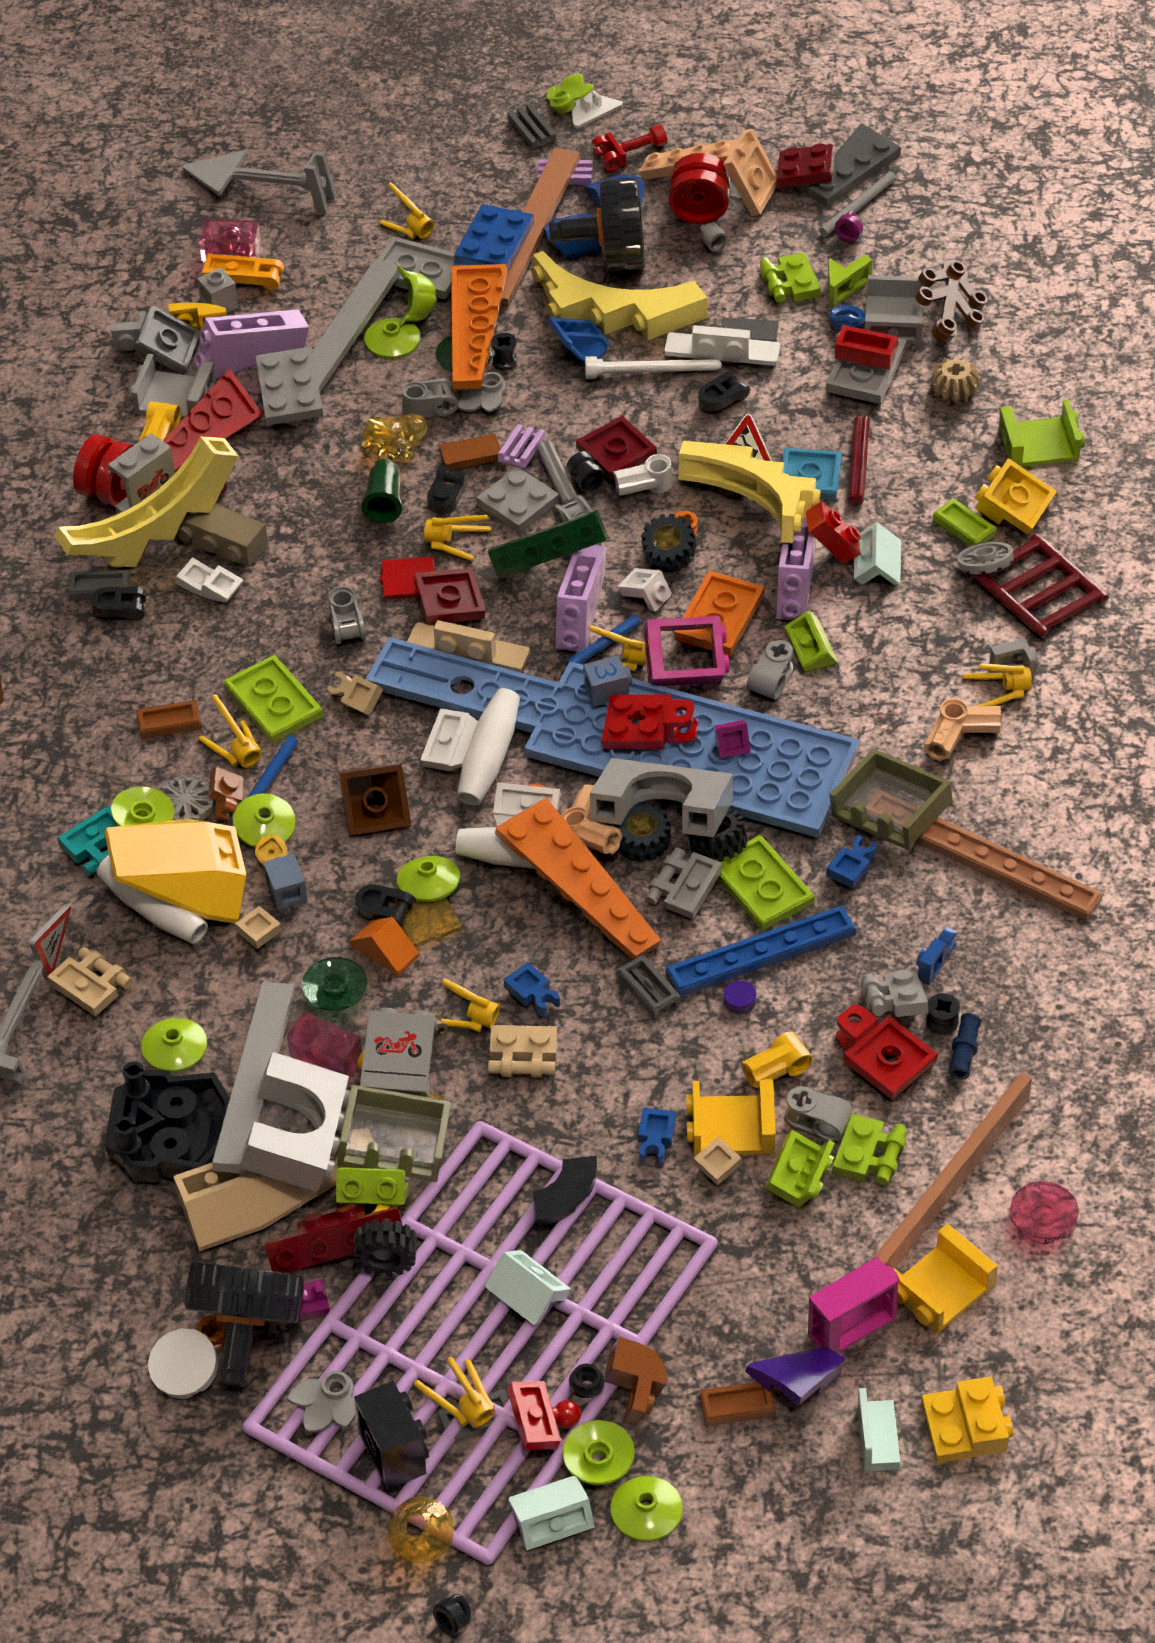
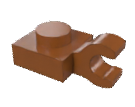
[208,767,244,822]

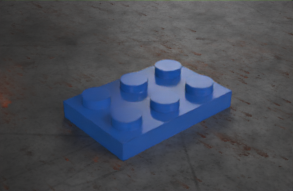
[454,204,534,273]

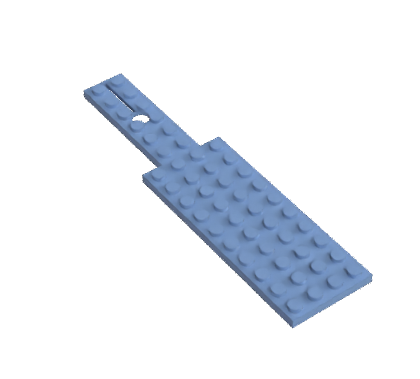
[366,637,859,838]

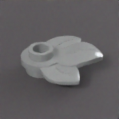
[457,372,506,412]
[288,1371,356,1432]

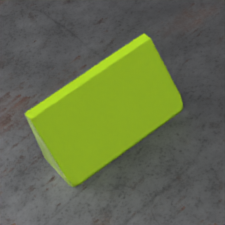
[784,610,838,671]

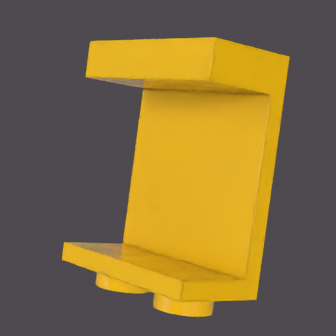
[686,1079,776,1155]
[893,1223,998,1333]

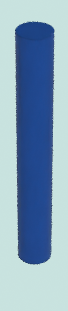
[565,615,641,666]
[248,736,298,797]

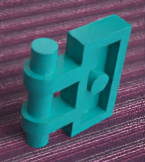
[57,806,117,876]

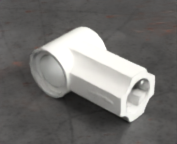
[613,454,673,496]

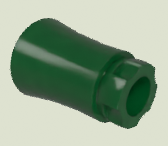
[361,459,402,523]

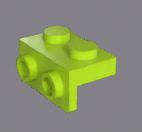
[764,1130,835,1208]
[336,1168,409,1208]

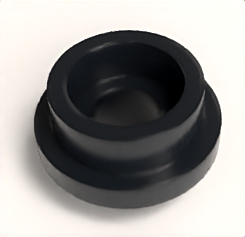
[569,1363,604,1398]

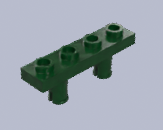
[487,510,609,579]

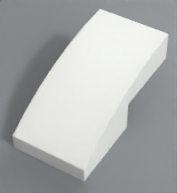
[175,557,243,603]

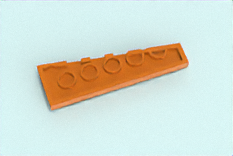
[451,264,507,390]
[495,797,661,960]

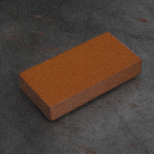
[439,433,501,471]
[136,700,202,739]
[699,1382,776,1427]

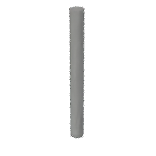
[819,171,896,237]

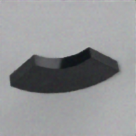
[533,1156,597,1226]

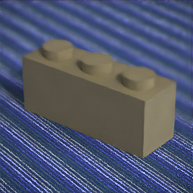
[175,504,268,567]

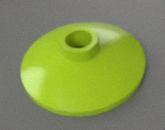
[364,318,421,359]
[111,786,174,826]
[233,794,296,848]
[397,856,460,902]
[141,1018,207,1073]
[563,1420,635,1485]
[610,1476,683,1542]

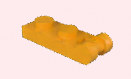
[202,254,284,290]

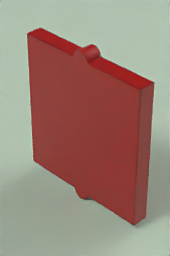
[380,557,434,600]

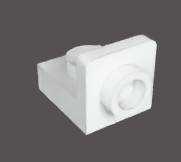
[618,568,671,611]

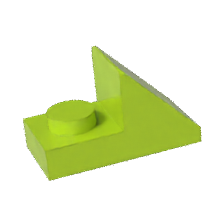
[828,254,873,308]

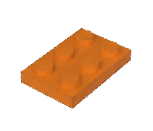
[675,570,765,656]

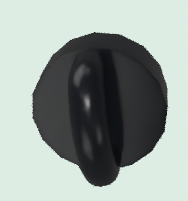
[433,1594,471,1636]

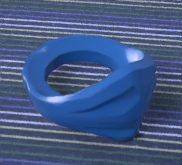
[829,304,866,332]

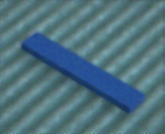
[665,905,856,997]

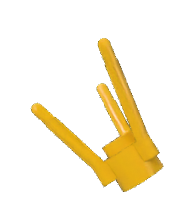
[380,182,435,240]
[424,515,491,561]
[581,625,646,671]
[962,663,1032,706]
[198,694,262,768]
[442,978,500,1033]
[414,1357,495,1428]

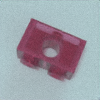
[199,219,261,262]
[287,1011,362,1080]

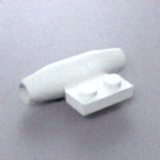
[420,688,520,806]
[456,782,585,869]
[97,856,208,944]

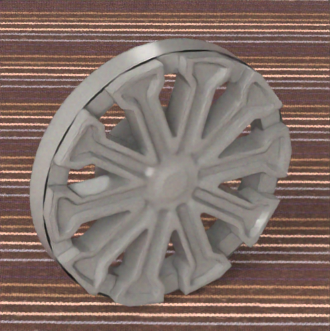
[957,542,1014,574]
[159,775,215,821]

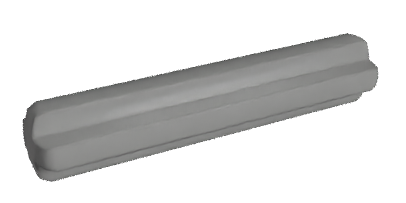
[537,440,577,505]

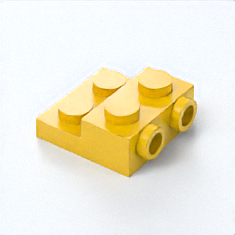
[974,458,1057,535]
[921,1376,1013,1463]

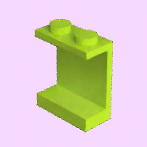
[999,399,1085,467]

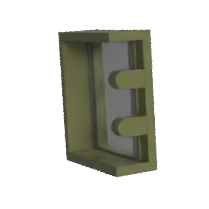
[829,749,953,851]
[337,1085,451,1182]

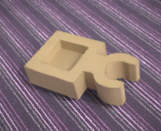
[327,672,383,716]

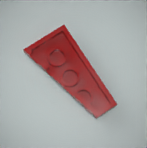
[163,368,263,472]

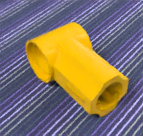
[139,401,181,442]
[742,1032,813,1088]

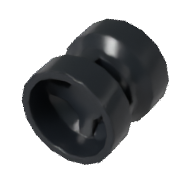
[566,451,605,492]

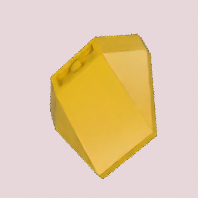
[104,819,246,924]

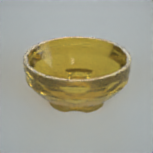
[388,1496,454,1564]

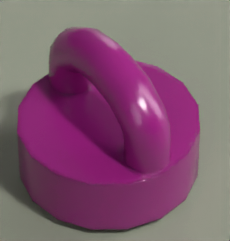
[834,211,863,243]

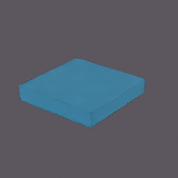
[782,448,842,500]

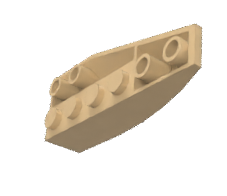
[173,1129,374,1251]

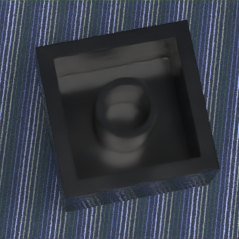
[354,1380,429,1490]

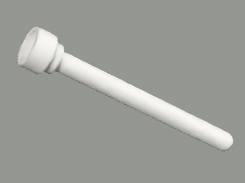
[585,356,722,379]

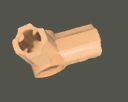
[924,698,1001,762]
[561,785,622,855]

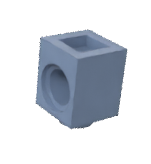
[263,853,308,910]

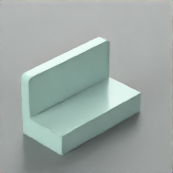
[854,522,901,585]
[485,1250,571,1325]
[857,1388,900,1471]
[509,1476,595,1551]

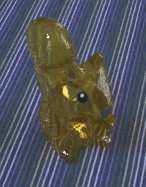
[362,413,428,461]

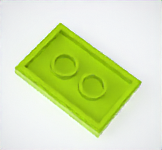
[223,654,324,743]
[715,835,815,931]

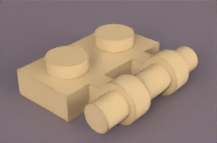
[47,947,133,1017]
[488,1025,558,1078]

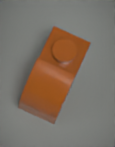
[604,1337,667,1425]

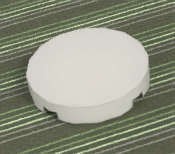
[148,1328,219,1399]

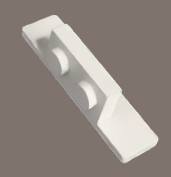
[665,325,780,366]

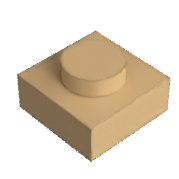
[235,906,281,949]
[694,1137,742,1185]

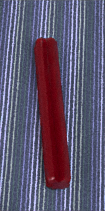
[848,415,870,505]

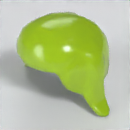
[397,265,437,326]

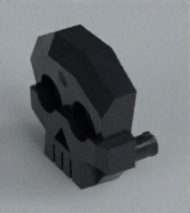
[105,1061,230,1182]

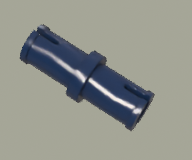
[948,1013,982,1080]

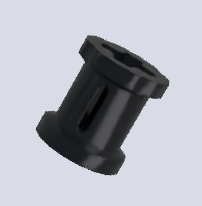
[491,333,517,371]

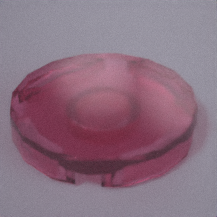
[1009,1181,1079,1245]

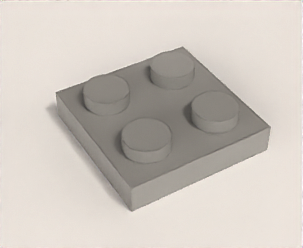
[476,466,560,533]

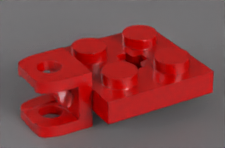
[601,694,699,749]
[835,1004,938,1100]

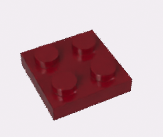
[777,143,835,188]
[576,415,657,481]
[414,568,486,624]

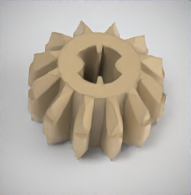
[931,356,980,404]

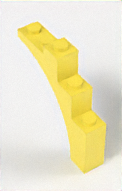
[531,251,707,340]
[54,436,238,568]
[678,441,821,543]

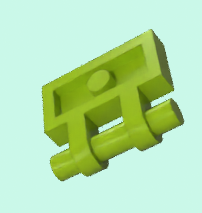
[759,252,821,303]
[832,1113,907,1185]

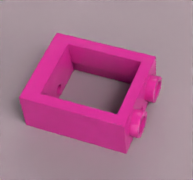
[643,616,730,686]
[808,1256,900,1353]

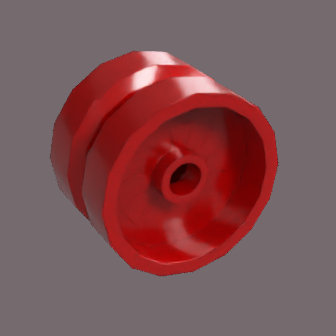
[669,153,731,224]
[73,433,134,506]

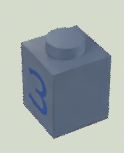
[583,655,632,706]

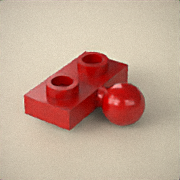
[507,1381,581,1450]

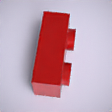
[835,325,898,370]
[805,501,861,564]

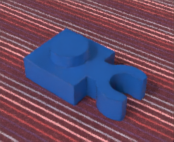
[826,835,877,889]
[916,926,957,985]
[503,962,560,1017]
[638,1108,676,1165]

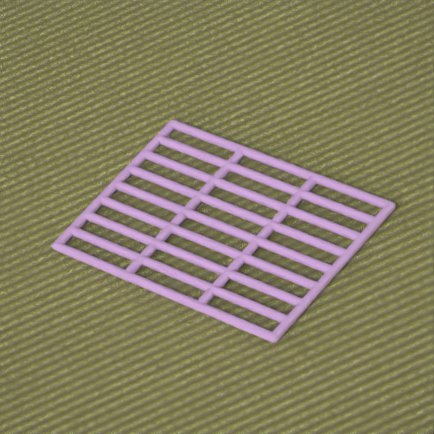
[242,1121,718,1565]

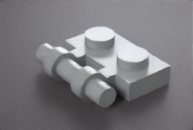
[645,847,723,919]
[860,970,928,1017]

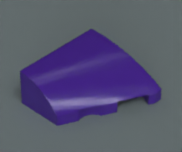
[745,1348,846,1406]

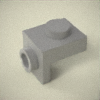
[111,311,146,352]
[989,638,1039,679]

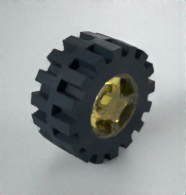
[641,513,696,572]
[614,803,671,862]

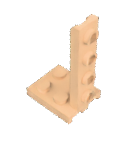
[639,129,778,216]

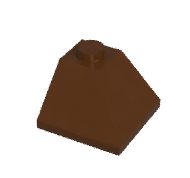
[338,764,411,836]

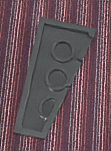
[807,123,901,207]

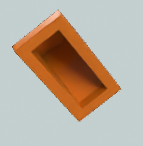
[350,917,419,976]

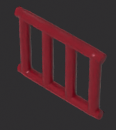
[971,533,1109,638]

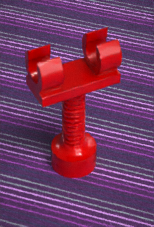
[592,124,668,172]

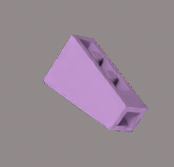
[195,309,309,379]
[776,517,816,620]
[556,545,606,652]

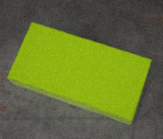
[933,498,997,547]

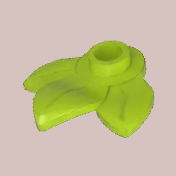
[546,73,594,114]

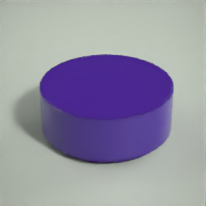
[724,981,756,1014]

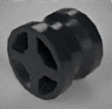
[926,993,960,1035]

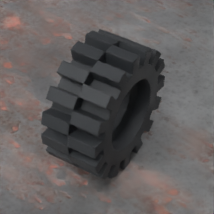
[688,809,748,862]
[353,1219,417,1277]

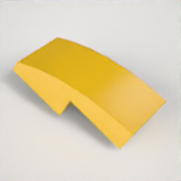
[168,303,227,331]

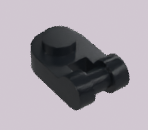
[698,371,750,412]
[427,466,469,514]
[91,586,146,621]
[355,884,416,928]

